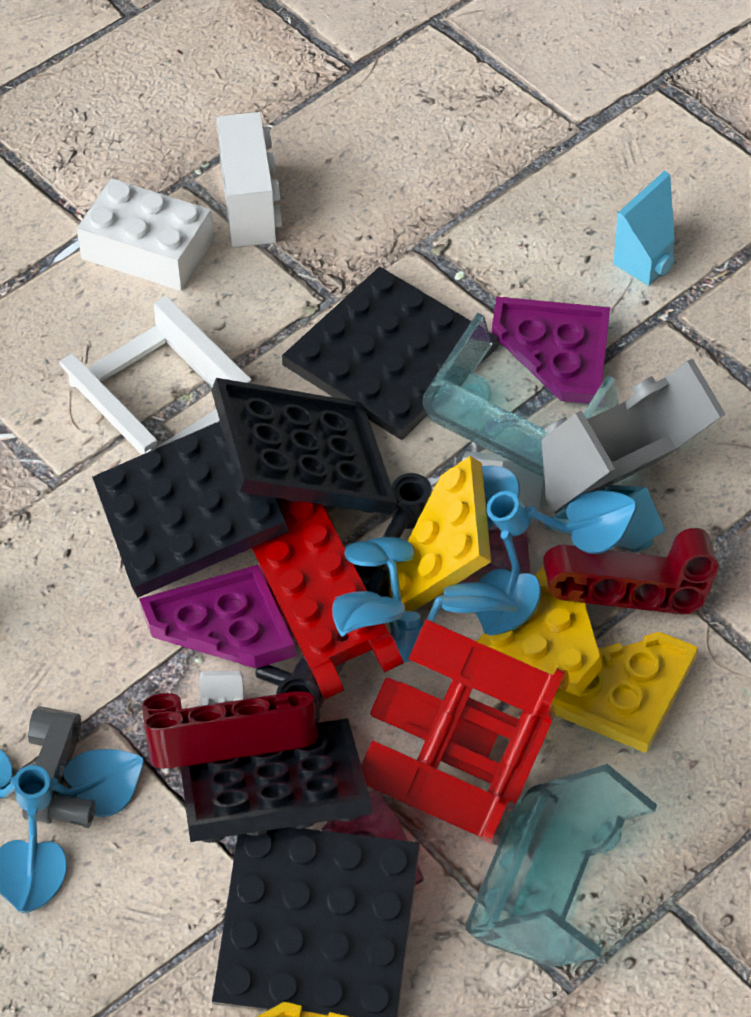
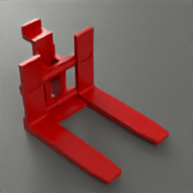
[361,619,570,845]

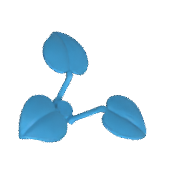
[475,466,637,636]
[332,537,518,662]
[0,749,143,913]

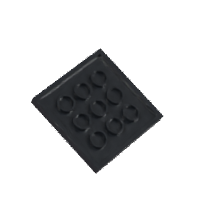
[282,266,498,441]
[211,378,397,515]
[92,421,289,598]
[180,718,372,843]
[212,827,420,1017]

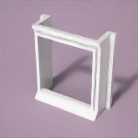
[59,296,252,454]

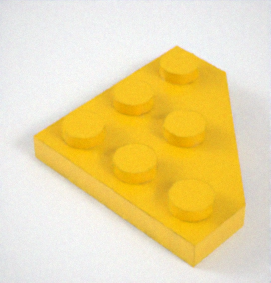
[388,456,491,611]
[477,566,603,696]
[552,631,699,753]

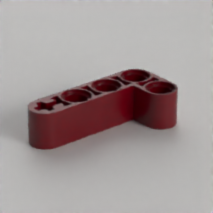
[543,528,719,615]
[142,691,319,769]

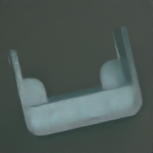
[423,312,619,476]
[466,764,657,967]

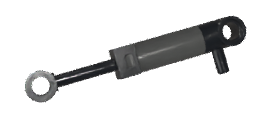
[255,473,432,723]

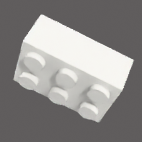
[216,112,282,247]
[77,178,214,291]

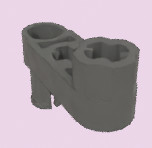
[22,706,96,828]

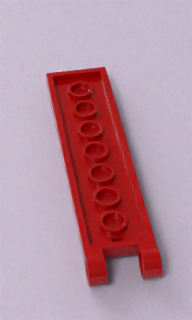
[251,498,404,700]

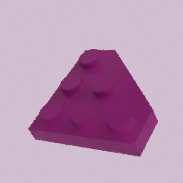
[492,296,610,405]
[139,565,296,668]

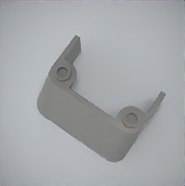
[541,358,726,513]

